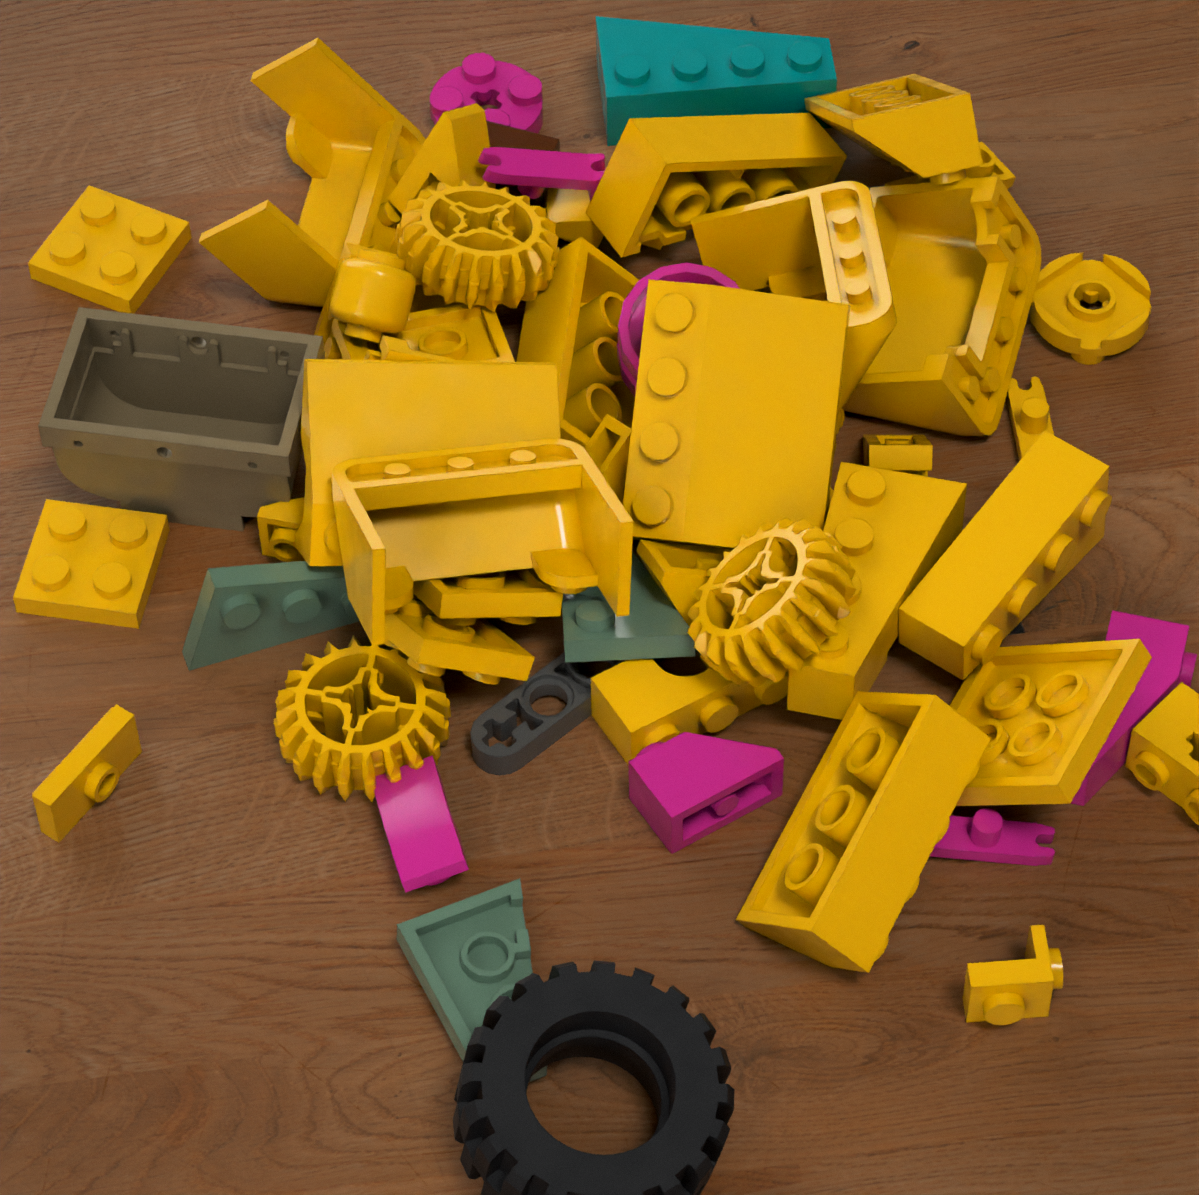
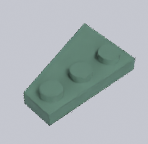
[562,551,696,663]
[182,561,359,671]
[396,878,548,1082]

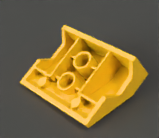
[623,279,851,550]
[295,359,561,566]

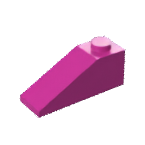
[1071,610,1197,806]

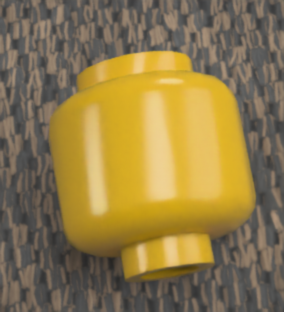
[329,249,416,344]

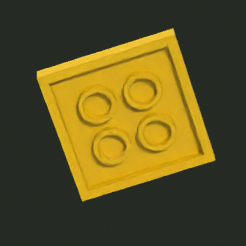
[949,639,1152,806]

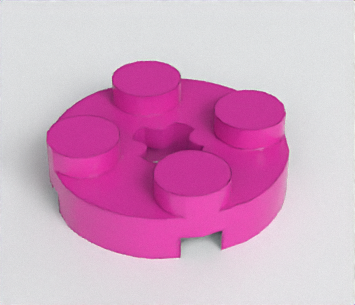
[430,53,543,133]

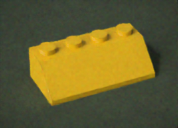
[804,74,983,185]
[516,237,639,447]
[736,691,991,973]

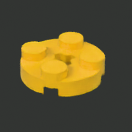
[1029,252,1151,365]

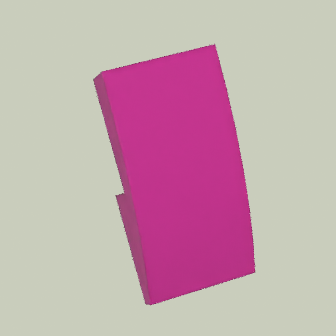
[374,755,469,893]

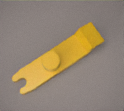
[1007,376,1054,461]

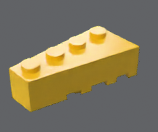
[586,113,847,258]
[898,431,1112,680]
[787,462,967,720]

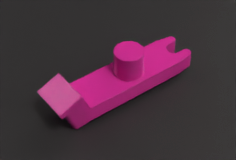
[478,147,606,202]
[929,808,1055,866]

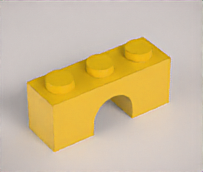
[590,659,789,765]

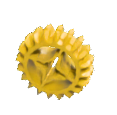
[395,180,559,312]
[687,517,857,688]
[274,635,451,802]

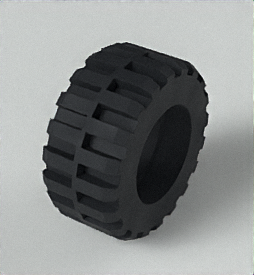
[453,960,735,1195]

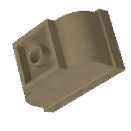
[38,307,325,532]

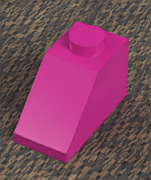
[628,732,784,854]

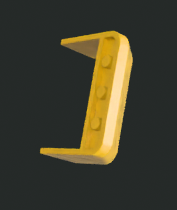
[198,38,426,307]
[691,181,897,409]
[332,438,633,645]

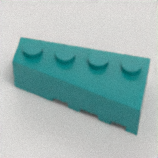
[596,16,837,146]

